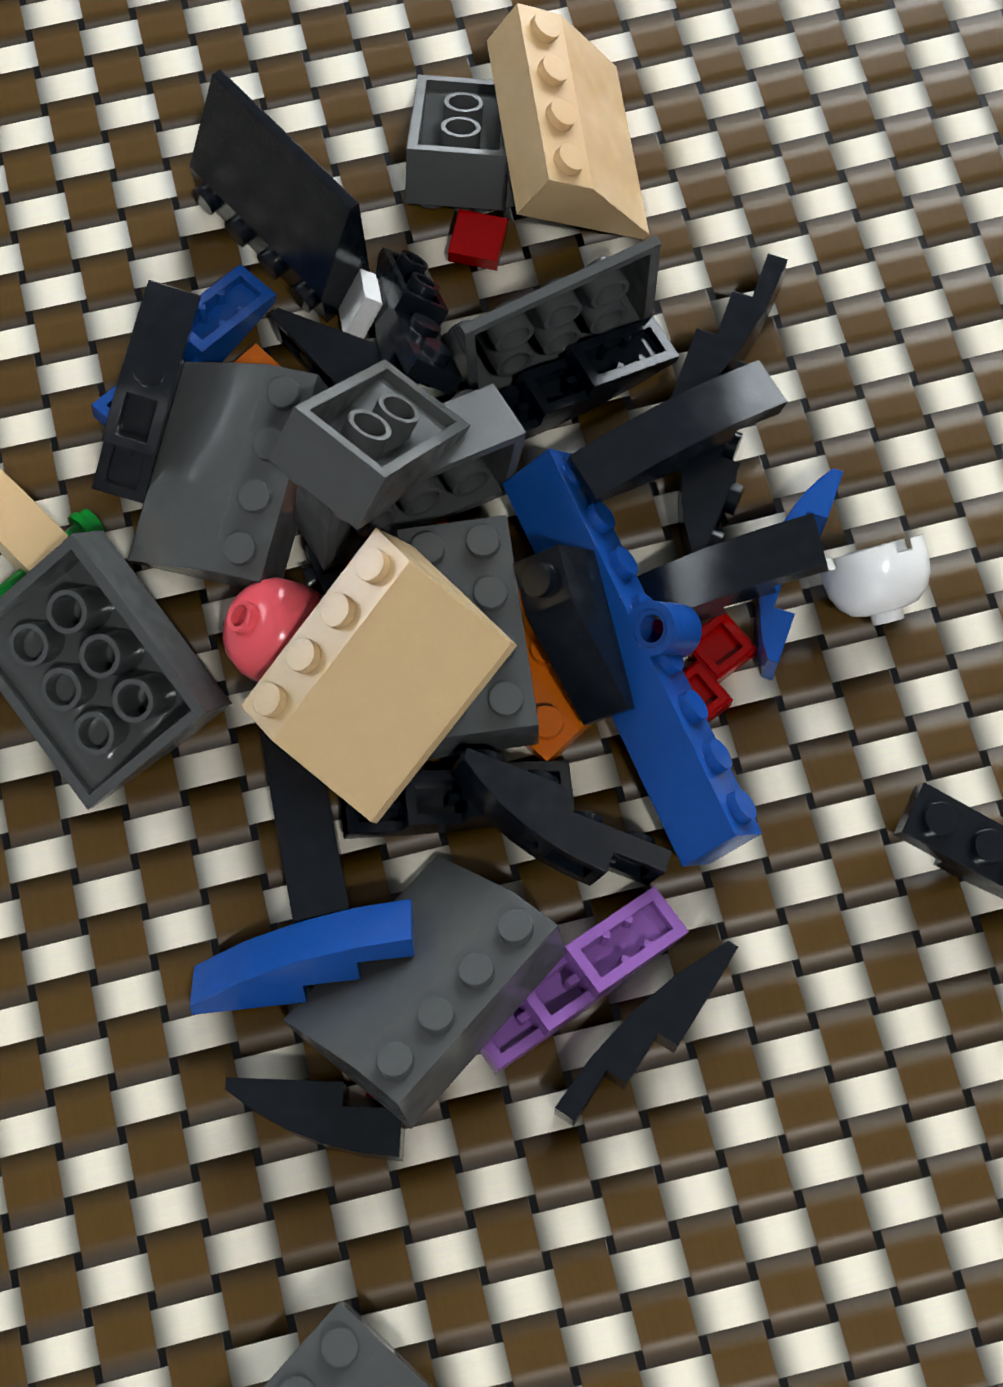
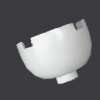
[820,534,931,626]

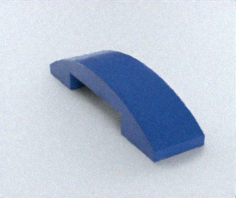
[754,468,843,680]

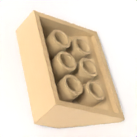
[487,3,649,240]
[241,528,517,823]

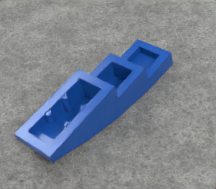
[91,264,277,426]
[190,899,415,1015]

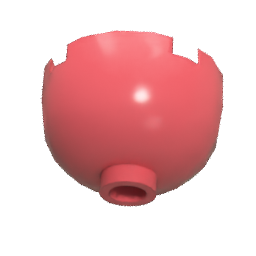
[222,577,323,683]

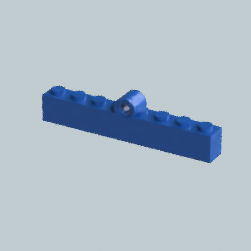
[502,449,762,867]

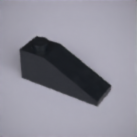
[270,308,419,388]
[513,544,635,725]

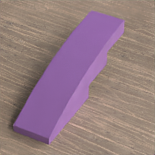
[480,886,689,1074]

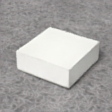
[338,269,383,339]

